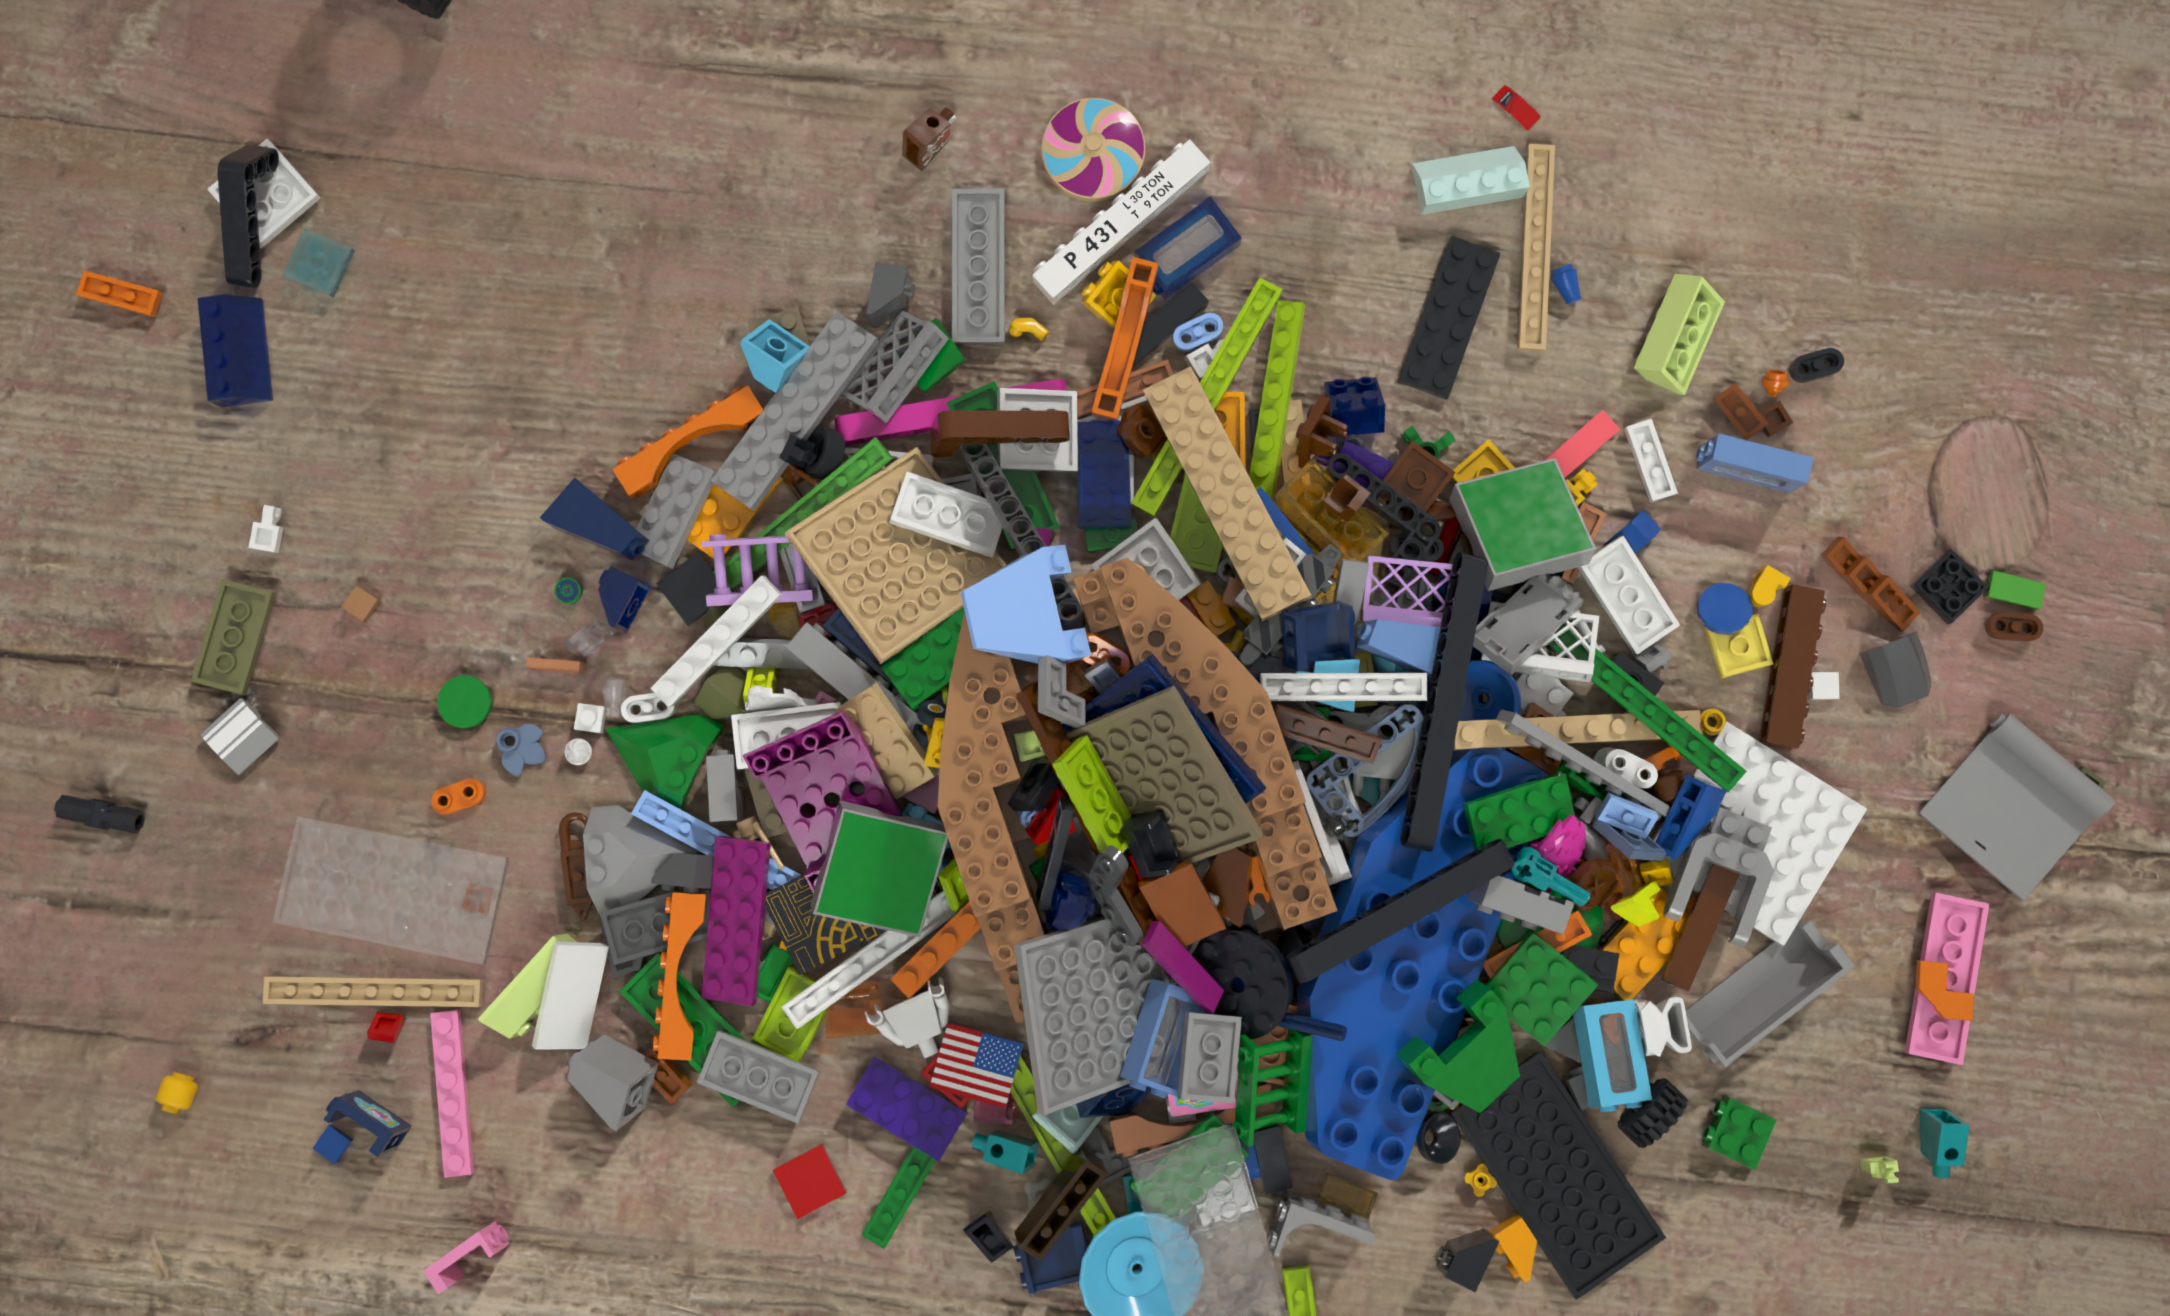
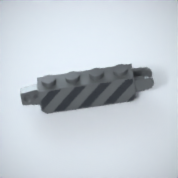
[1239,544,1343,669]

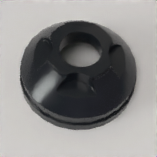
[1416,1113,1461,1164]

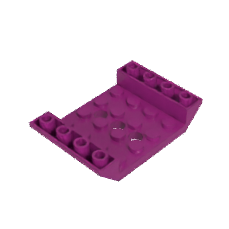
[743,711,903,893]

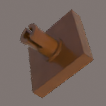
[1383,441,1456,512]

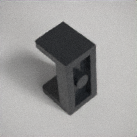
[1121,810,1182,878]

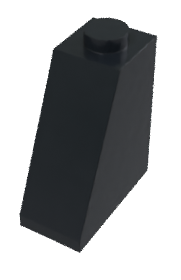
[1254,1125,1293,1197]

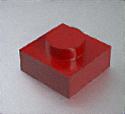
[367,1011,405,1043]

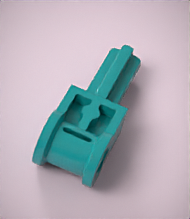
[1512,847,1590,906]

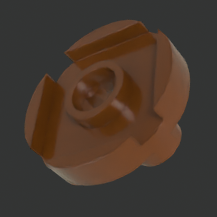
[1117,403,1167,458]

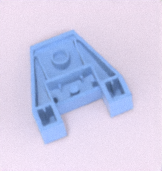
[960,545,1091,664]

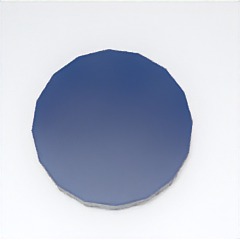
[1697,583,1753,635]

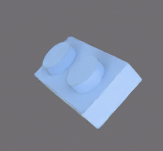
[1595,792,1659,839]

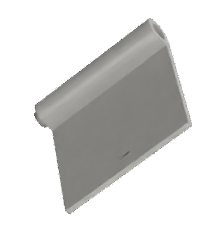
[1918,713,2115,901]

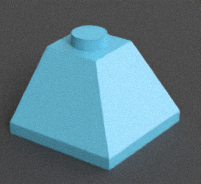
[740,319,810,393]

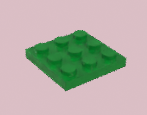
[1485,930,1598,1047]

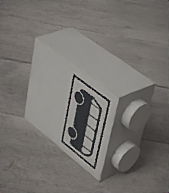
[706,750,746,823]

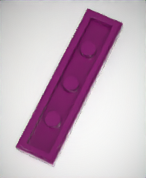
[1141,921,1224,1014]

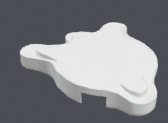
[745,686,818,713]

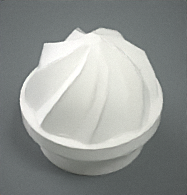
[565,738,592,765]

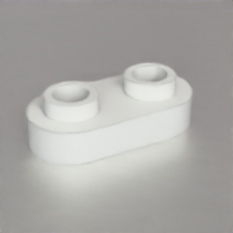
[621,693,676,723]
[1603,749,1658,789]

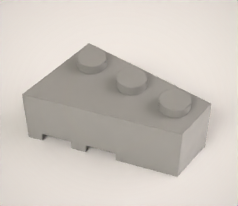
[1467,876,1574,934]

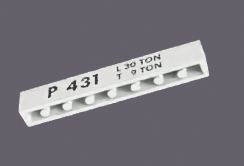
[1032,140,1211,305]

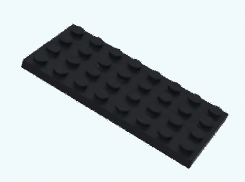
[1449,1051,1666,1300]

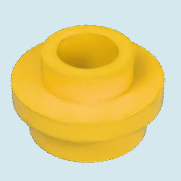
[1700,709,1726,735]

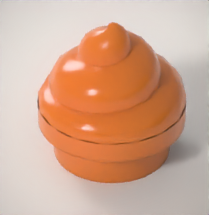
[1761,369,1790,398]

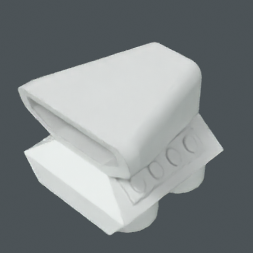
[1634,997,1692,1057]

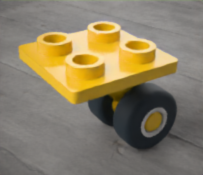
[912,700,947,768]

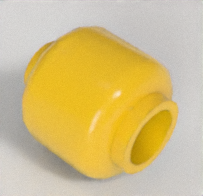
[155,1072,199,1114]

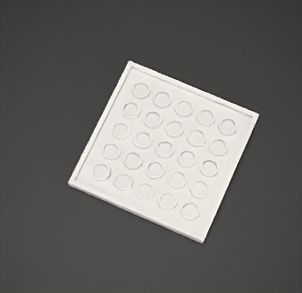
[1646,722,1867,946]

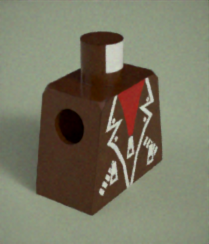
[902,107,956,172]

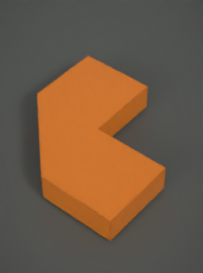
[1915,960,1974,1021]

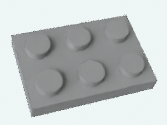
[1177,1012,1242,1103]

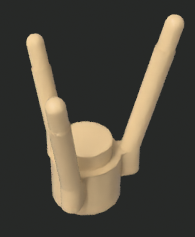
[733,816,784,870]

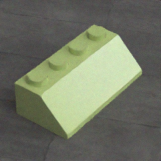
[1634,274,1725,395]
[478,933,576,1039]

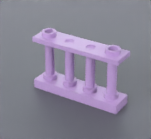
[701,534,818,606]

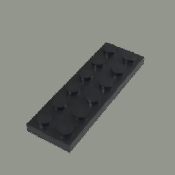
[1398,236,1501,400]

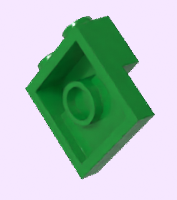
[1702,1095,1777,1170]

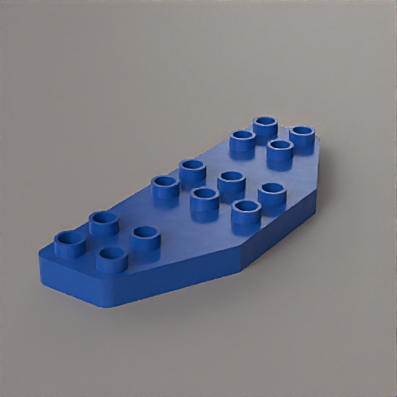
[1297,748,1549,1180]

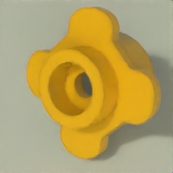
[1464,1163,1497,1197]

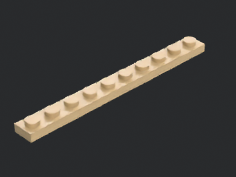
[1453,710,1703,750]

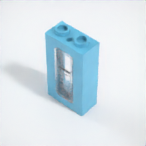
[1573,999,1652,1112]

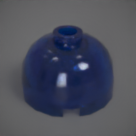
[1046,872,1096,930]

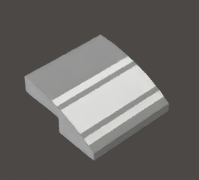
[200,697,280,775]

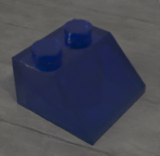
[598,566,651,634]

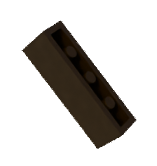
[1014,1146,1108,1261]

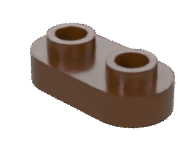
[1985,612,2043,642]

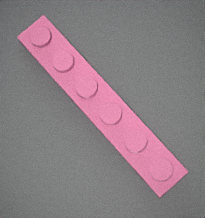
[430,1009,474,1178]

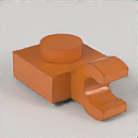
[1248,856,1270,907]

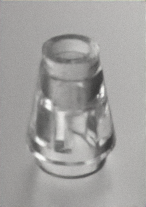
[601,678,628,717]

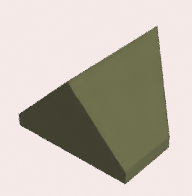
[694,666,746,720]

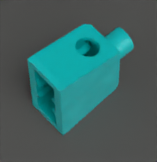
[1920,1109,1969,1179]
[972,1130,1040,1174]

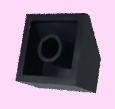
[1435,1228,1499,1292]

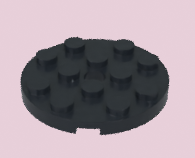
[1192,928,1293,1040]

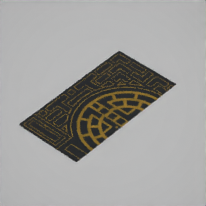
[765,874,943,975]

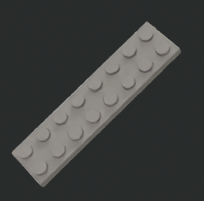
[711,311,879,511]

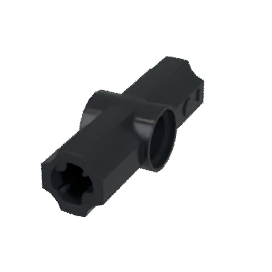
[54,795,145,834]

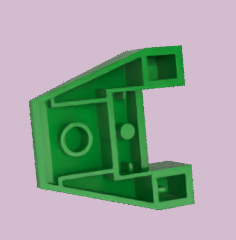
[1396,980,1520,1113]

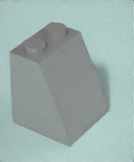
[567,1034,659,1131]

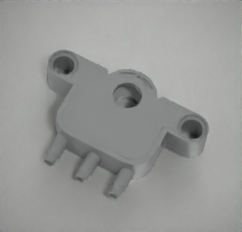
[1330,704,1414,798]

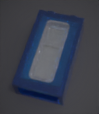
[1134,197,1242,299]

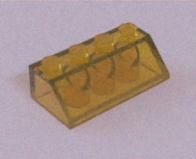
[1272,458,1390,570]

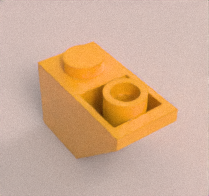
[1489,1213,1537,1283]

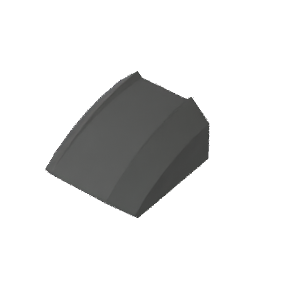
[1859,632,1932,708]

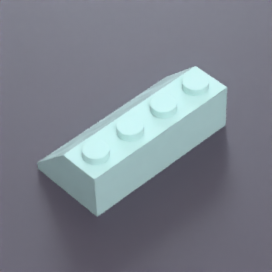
[1412,146,1530,215]

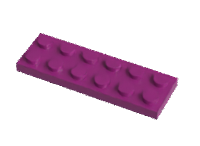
[702,836,771,1006]

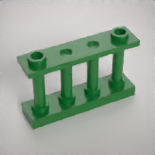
[1233,1029,1313,1147]

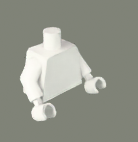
[865,977,950,1058]

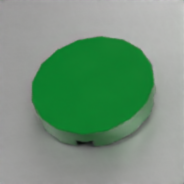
[437,675,493,729]

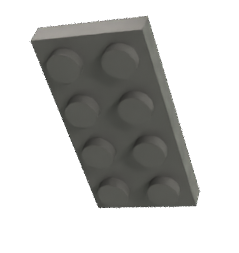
[600,888,711,965]

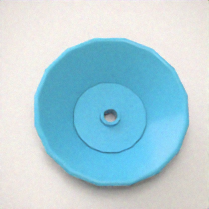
[1079,1212,1202,1316]

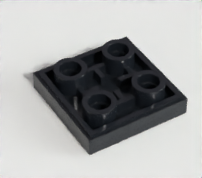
[1910,549,1989,624]

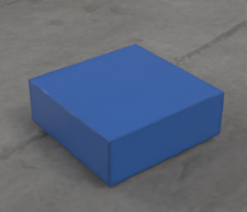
[312,1124,354,1164]

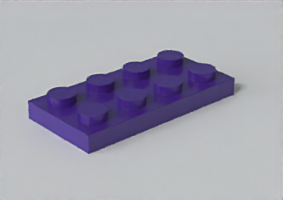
[846,1057,967,1162]

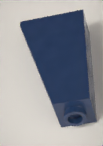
[540,477,650,561]

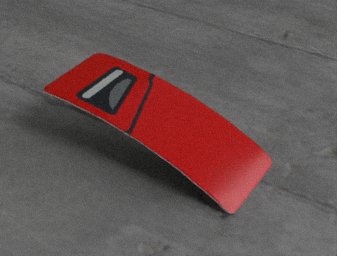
[1492,85,1541,131]

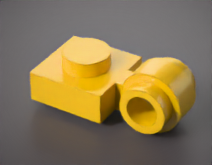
[1566,469,1598,506]

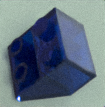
[1324,377,1386,436]

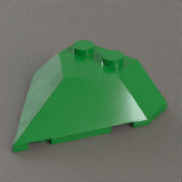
[605,714,725,811]

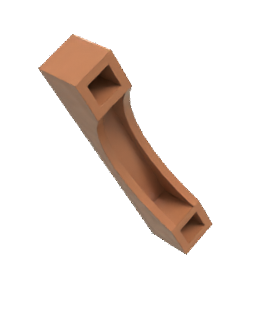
[1108,1082,1276,1157]

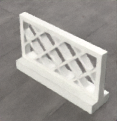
[1482,602,1599,683]
[1293,761,1352,886]

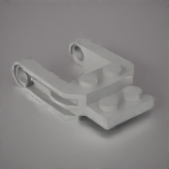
[1663,807,1774,947]

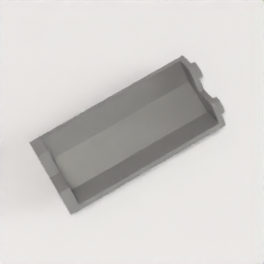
[1685,920,1855,1067]

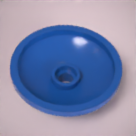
[1459,660,1521,721]

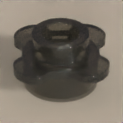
[1322,812,1347,841]

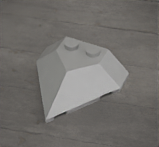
[583,805,699,915]

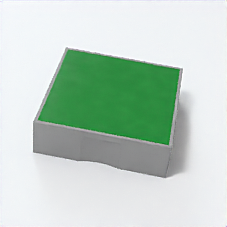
[1449,458,1597,591]
[810,800,948,937]

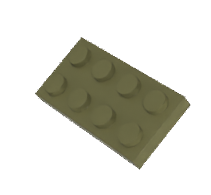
[191,579,276,695]

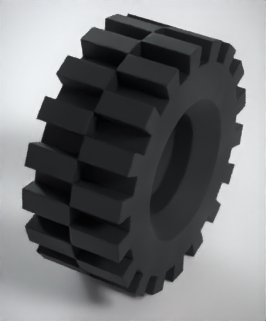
[1617,1078,1688,1148]

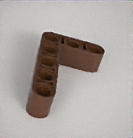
[930,410,1070,457]

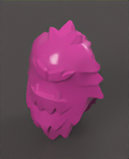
[1528,814,1586,893]

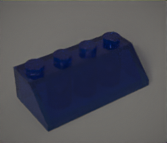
[197,294,273,408]

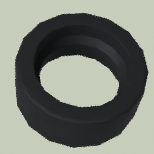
[802,426,845,479]

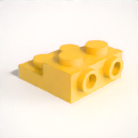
[1080,260,1157,329]

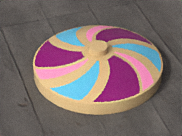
[1042,98,1145,202]

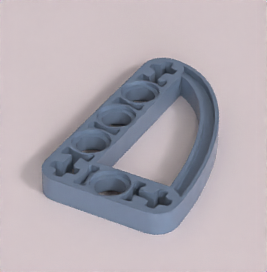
[1306,703,1423,837]

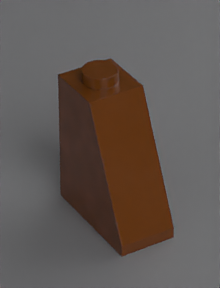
[1202,843,1253,927]

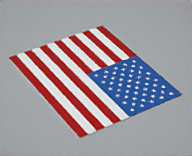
[929,1023,1023,1108]

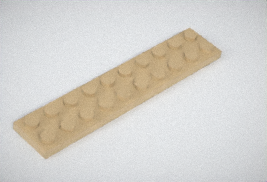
[1143,366,1312,622]

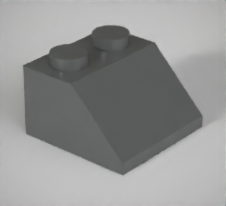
[866,262,915,328]

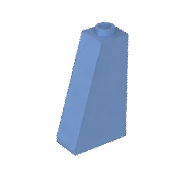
[1357,619,1440,680]

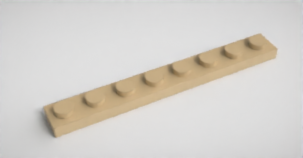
[1517,144,1555,352]
[263,976,483,1007]

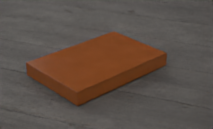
[1138,859,1226,947]

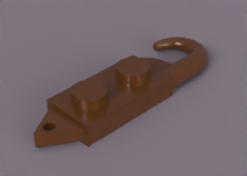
[559,812,593,921]

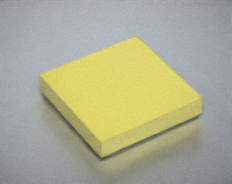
[1705,613,1774,679]

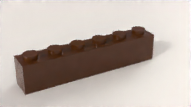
[1759,584,1827,750]

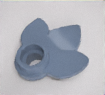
[496,724,546,776]

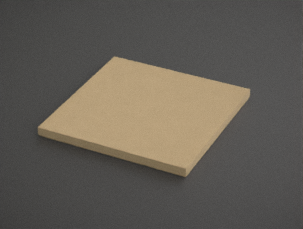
[785,447,1006,664]

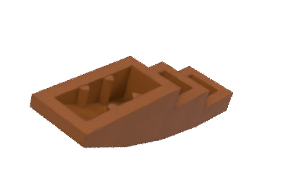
[1821,536,1921,632]

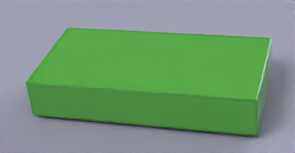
[1984,571,2046,610]

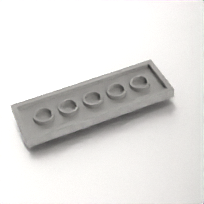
[952,188,1005,345]

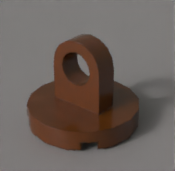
[1567,858,1618,911]

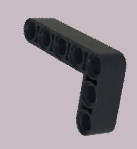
[217,144,279,288]
[1326,453,1440,588]

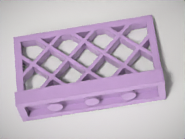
[1360,556,1452,628]

